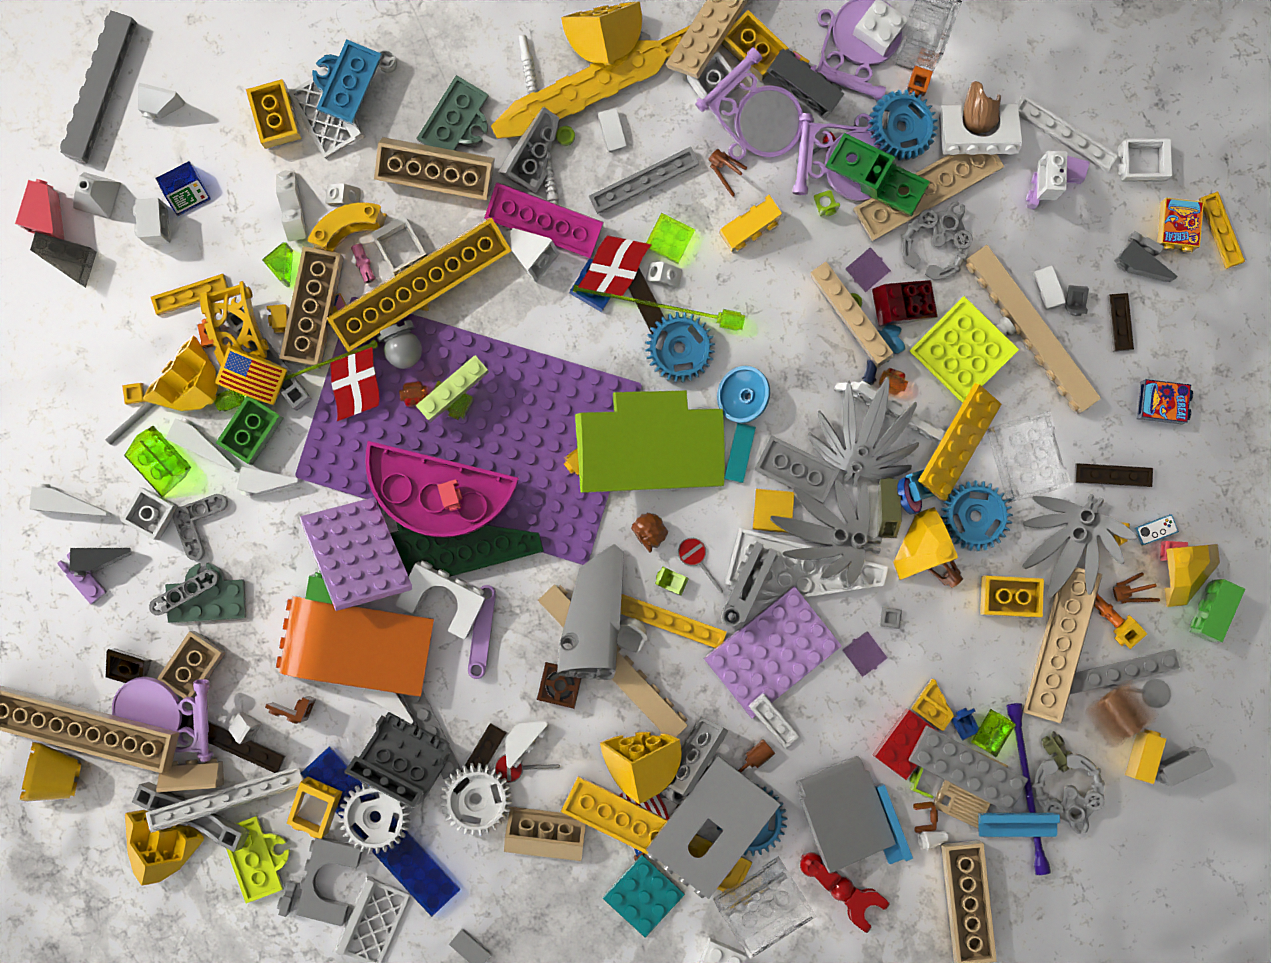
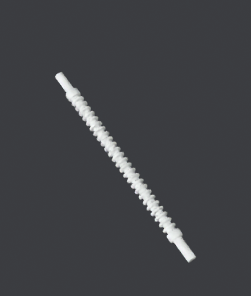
[519,35,559,205]

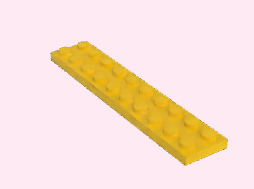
[561,776,752,897]

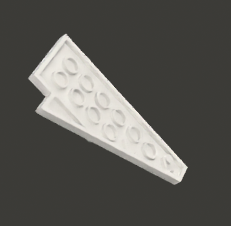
[725,528,888,605]

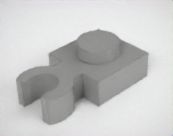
[1128,231,1164,256]
[277,880,298,917]

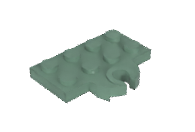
[416,75,489,150]
[165,563,246,623]

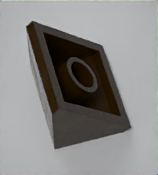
[105,648,152,683]

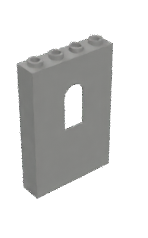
[646,755,781,899]

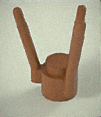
[708,149,747,196]
[927,561,963,588]
[1113,572,1160,604]

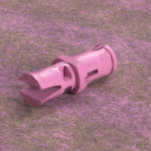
[351,243,376,283]

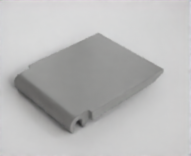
[796,756,896,873]

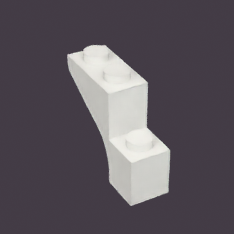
[276,170,307,242]

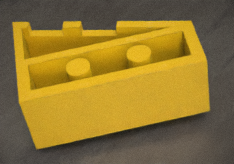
[719,195,782,252]

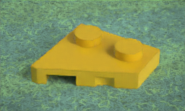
[911,678,954,731]

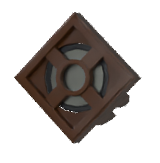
[537,662,582,709]

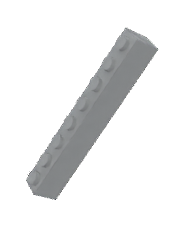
[60,10,137,163]

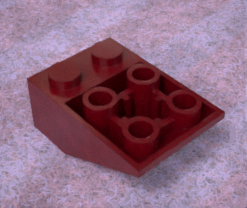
[872,280,938,326]

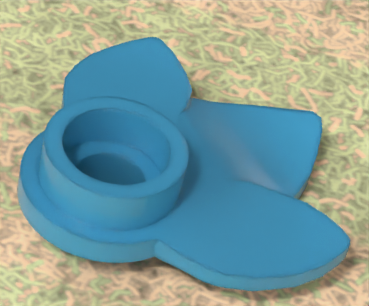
[877,325,906,362]

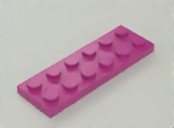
[484,182,604,258]

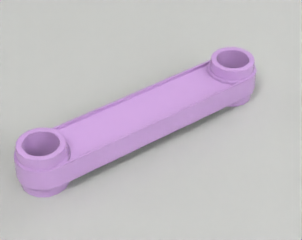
[468,585,496,679]

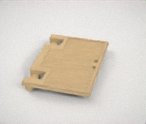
[934,745,1008,828]

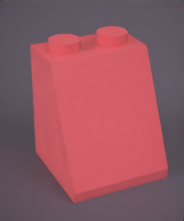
[15,179,64,241]

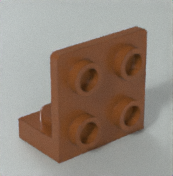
[265,696,316,724]

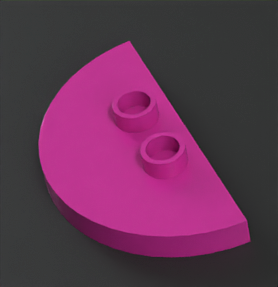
[365,441,519,538]

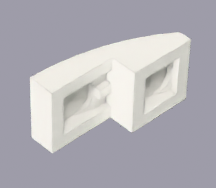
[598,107,626,151]
[1034,266,1065,310]

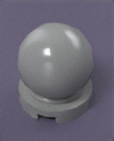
[376,320,422,369]

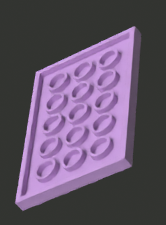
[300,497,412,611]
[704,586,842,718]

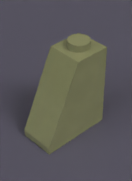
[877,478,902,538]

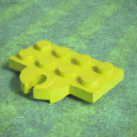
[226,815,290,904]

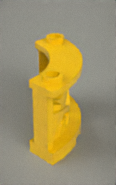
[308,203,387,252]
[200,281,269,366]

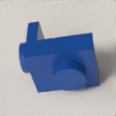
[952,708,981,741]

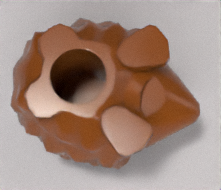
[631,512,668,553]

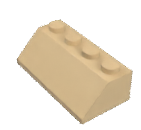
[504,807,586,861]

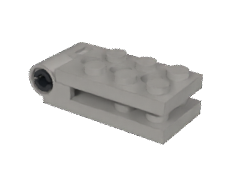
[721,541,778,626]

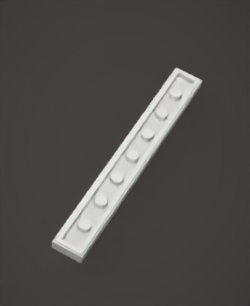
[146,766,303,833]

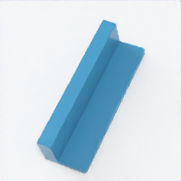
[875,783,913,864]
[978,813,1060,837]

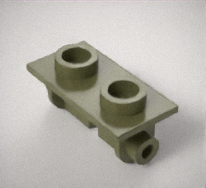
[1041,731,1073,772]

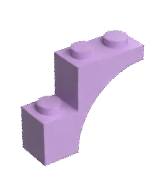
[1026,156,1090,209]

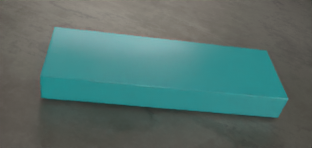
[724,423,756,483]

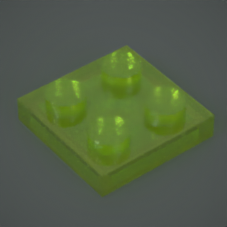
[646,213,695,264]

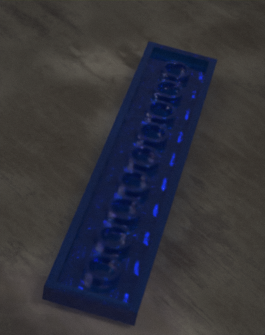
[300,746,461,917]

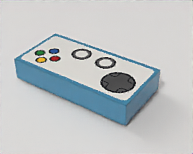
[1135,514,1179,546]

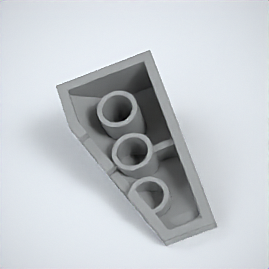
[499,107,559,193]

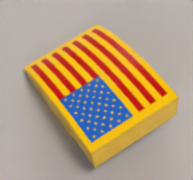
[215,347,288,405]

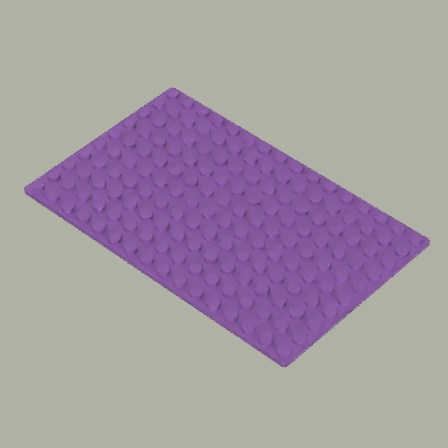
[295,297,642,565]

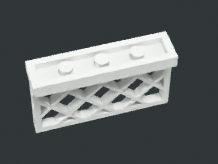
[289,68,366,158]
[335,875,410,963]

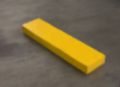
[1199,191,1245,269]
[151,274,229,316]

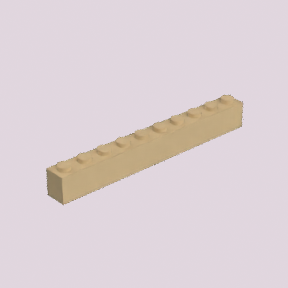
[966,245,1101,414]
[538,584,688,737]

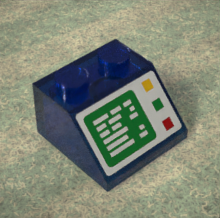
[155,161,211,216]

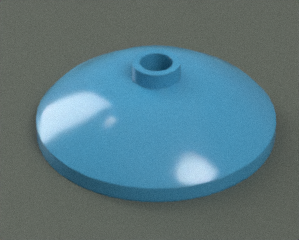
[717,366,770,423]

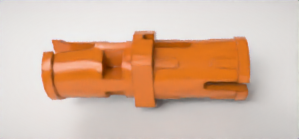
[1094,593,1125,628]

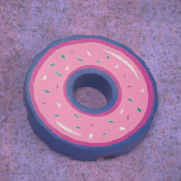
[897,477,922,515]

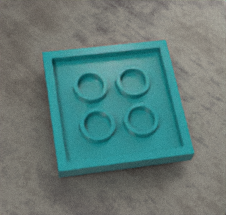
[602,854,685,938]

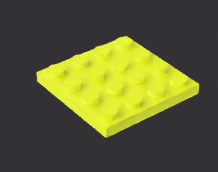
[909,296,1019,403]

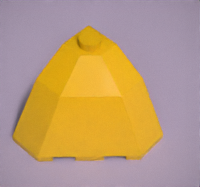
[143,335,219,411]
[893,507,958,580]
[1164,544,1220,607]
[125,810,204,886]

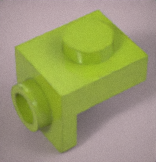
[655,567,689,595]

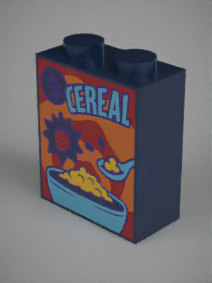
[1137,379,1193,424]

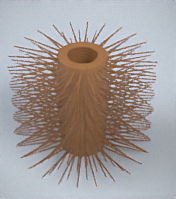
[1085,680,1159,748]

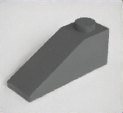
[1114,240,1178,282]
[69,548,131,577]

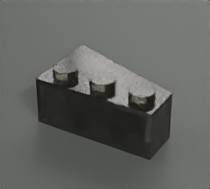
[30,232,97,288]

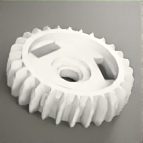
[440,763,512,836]
[338,783,411,854]

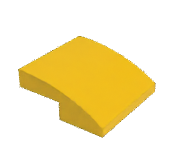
[753,489,794,533]

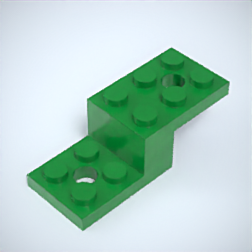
[826,133,930,216]

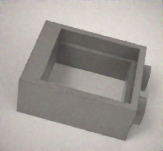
[1155,746,1214,786]

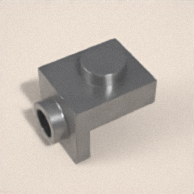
[1065,285,1089,316]

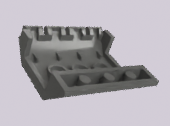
[345,712,451,809]

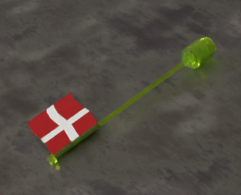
[573,235,745,331]
[214,340,380,421]

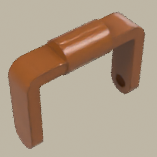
[913,801,938,833]

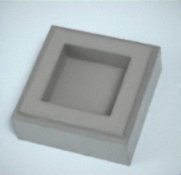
[880,607,902,629]

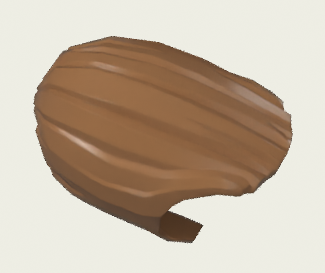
[963,81,1001,134]

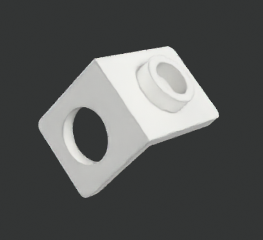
[325,184,360,204]
[646,262,682,287]

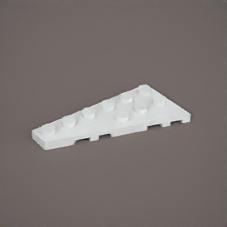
[834,381,946,444]

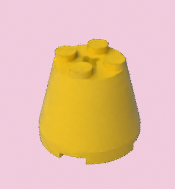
[19,742,82,802]

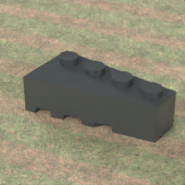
[767,48,844,119]

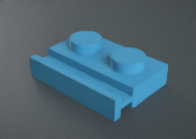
[906,470,935,502]

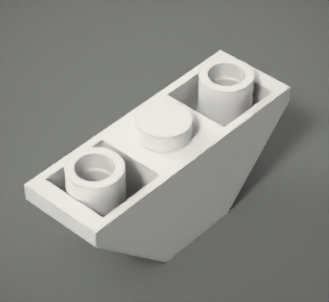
[505,721,549,769]

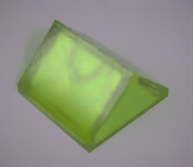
[262,242,293,287]

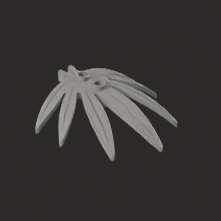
[808,376,919,487]
[770,479,882,587]
[1022,494,1137,598]

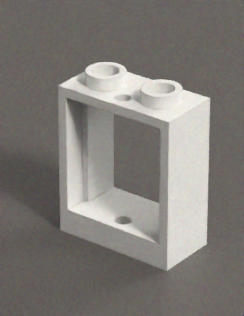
[1118,139,1172,181]
[1037,151,1067,200]
[371,215,427,275]

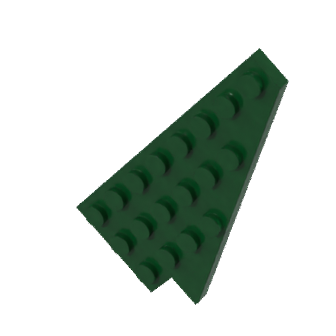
[390,522,544,577]

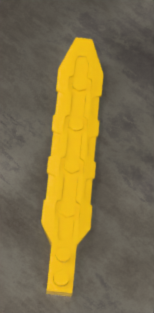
[491,25,690,139]

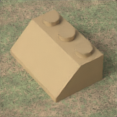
[156,758,224,792]

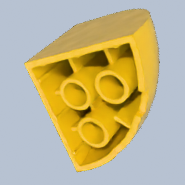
[561,2,642,65]
[600,732,682,804]

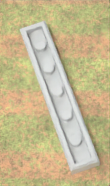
[1017,94,1119,173]

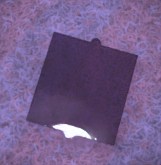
[845,247,891,293]
[842,631,887,677]

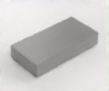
[449,929,491,963]

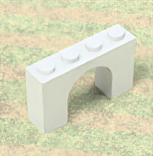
[939,104,1022,155]
[396,561,487,640]

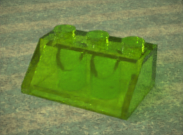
[124,426,192,497]

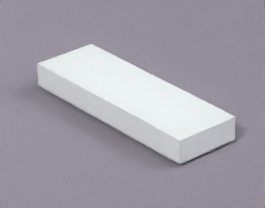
[748,693,800,749]

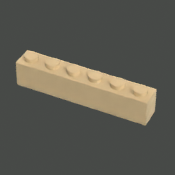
[810,262,894,368]

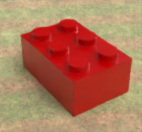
[872,709,939,780]

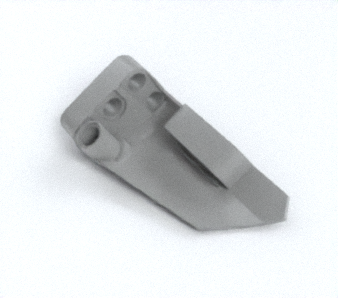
[557,544,624,680]

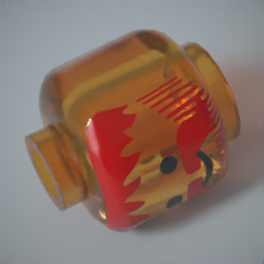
[878,368,908,395]
[399,381,428,407]

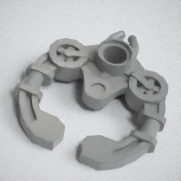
[901,201,973,280]
[1032,753,1105,834]

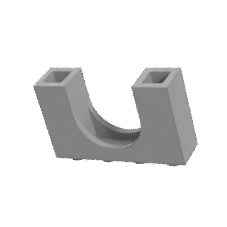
[295,837,362,926]

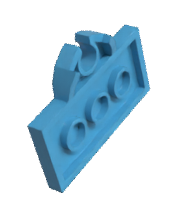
[312,39,382,125]

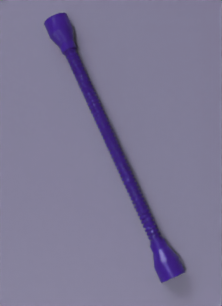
[1006,703,1051,875]

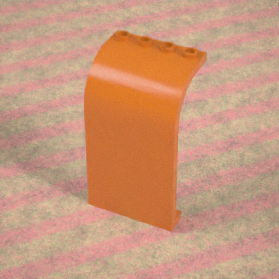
[276,595,434,697]

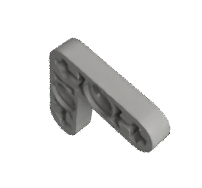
[173,494,228,561]

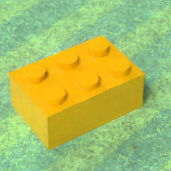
[721,10,789,82]
[246,79,302,149]
[980,576,1044,617]

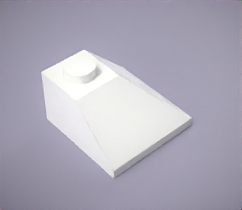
[138,82,185,120]

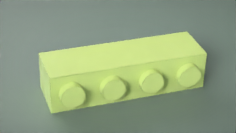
[416,355,489,423]

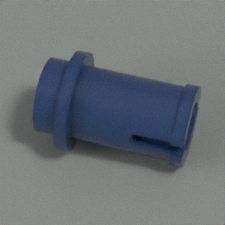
[861,360,877,385]

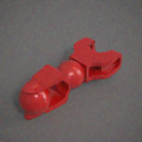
[800,852,890,933]

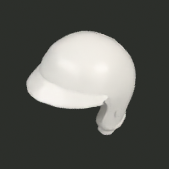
[617,618,648,653]

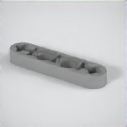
[149,569,219,616]

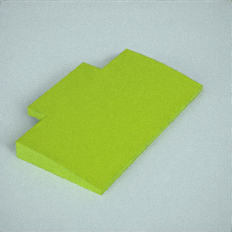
[575,390,725,493]

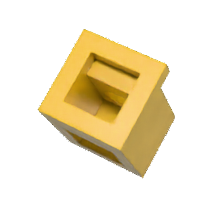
[267,304,289,334]
[1113,615,1147,649]

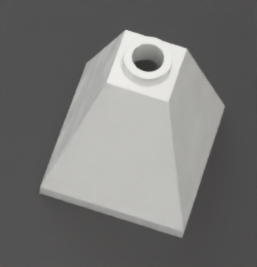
[73,172,121,219]
[503,228,560,282]

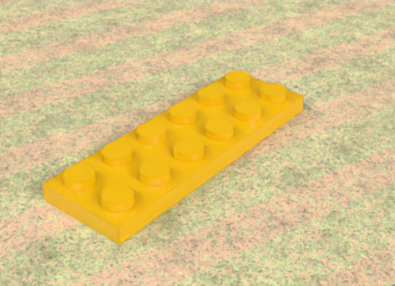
[918,383,1002,501]

